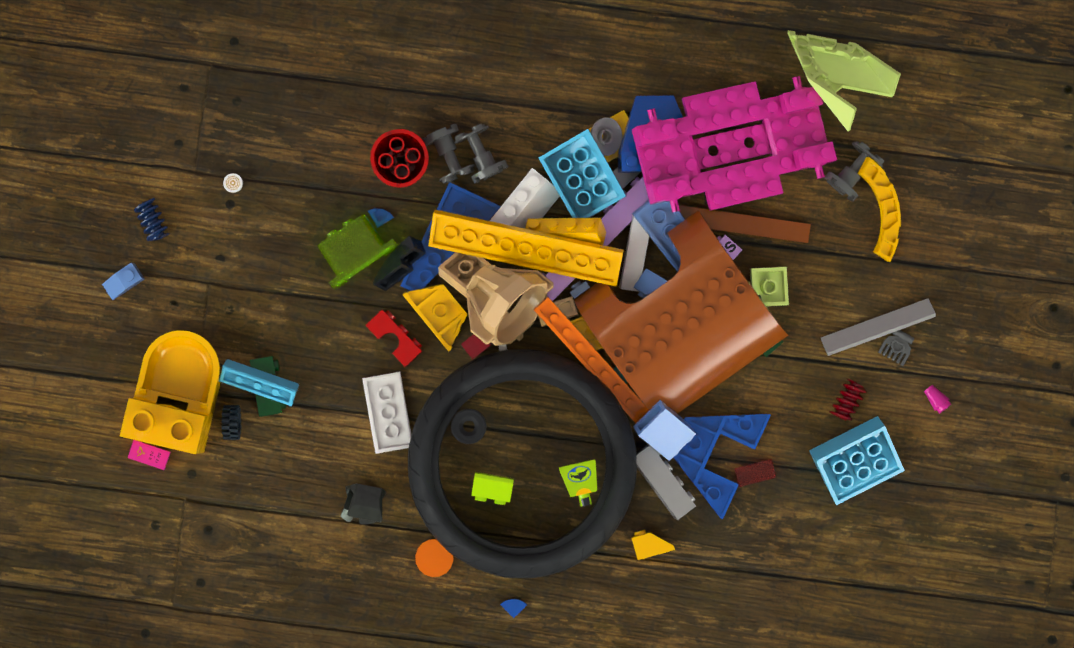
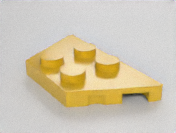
[402,284,467,352]

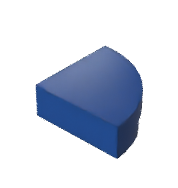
[368,208,394,227]
[500,599,527,618]

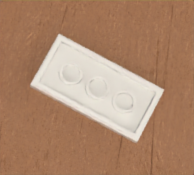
[362,372,411,454]

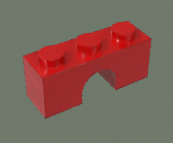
[365,310,423,367]

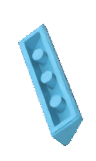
[219,359,299,406]

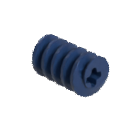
[134,198,170,241]

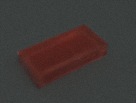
[734,459,776,487]

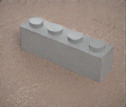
[636,444,696,520]

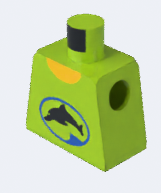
[559,459,597,507]

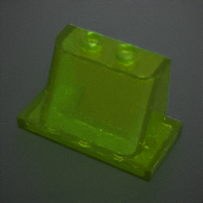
[317,214,398,290]

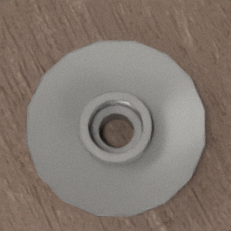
[591,117,622,156]

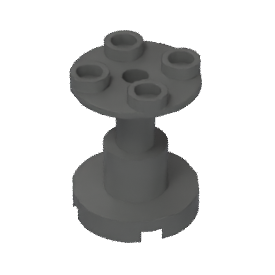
[454,123,509,184]
[422,124,475,184]
[824,141,884,202]

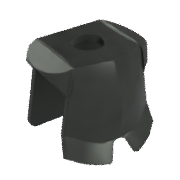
[340,483,386,524]

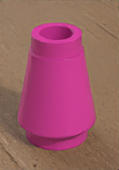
[924,385,951,414]

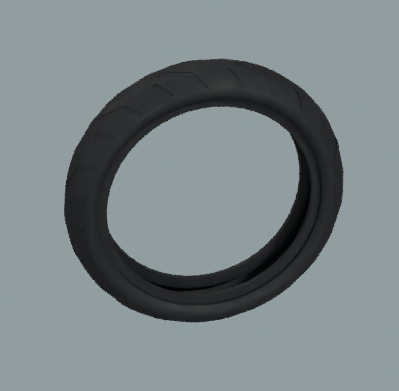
[408,349,637,578]

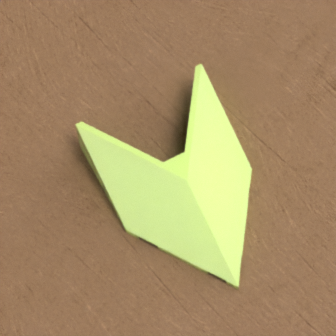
[788,30,901,131]

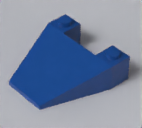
[618,96,683,173]

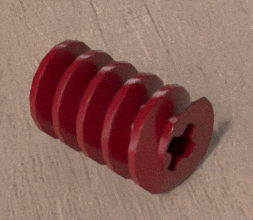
[829,378,867,421]

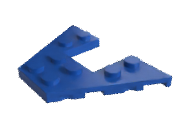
[673,414,771,519]

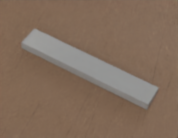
[821,298,936,356]

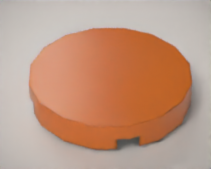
[415,539,454,577]

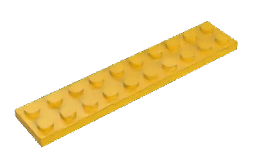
[428,210,624,286]

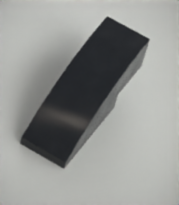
[373,236,426,291]

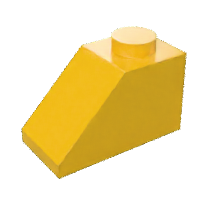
[631,530,675,560]

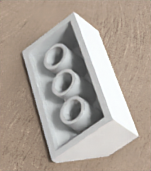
[490,168,560,229]

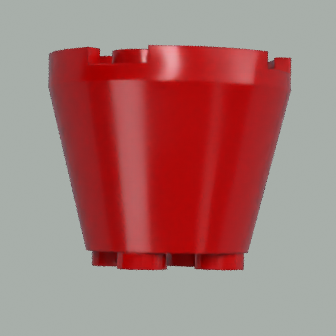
[370,129,429,188]

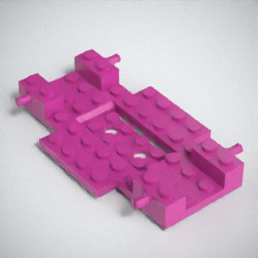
[632,76,837,213]

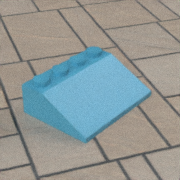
[539,129,626,218]
[809,416,905,505]

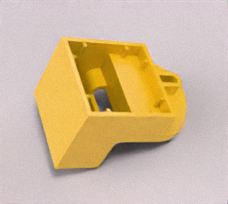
[120,331,221,454]

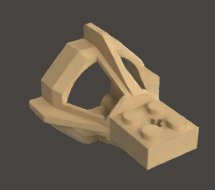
[438,252,554,346]

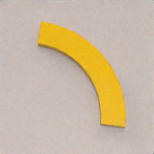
[857,157,901,262]

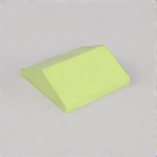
[750,267,789,306]

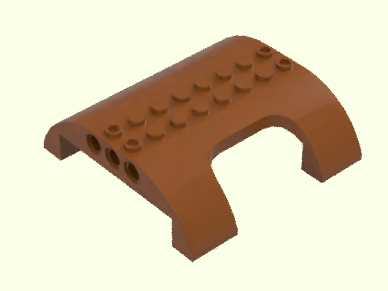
[574,210,788,414]

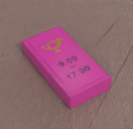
[128,440,171,470]

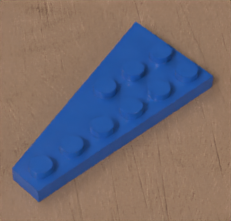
[400,182,501,291]

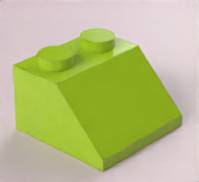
[471,472,514,505]

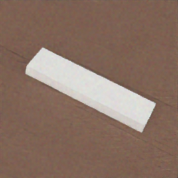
[619,215,649,292]

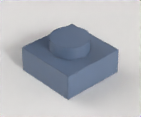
[570,281,590,299]

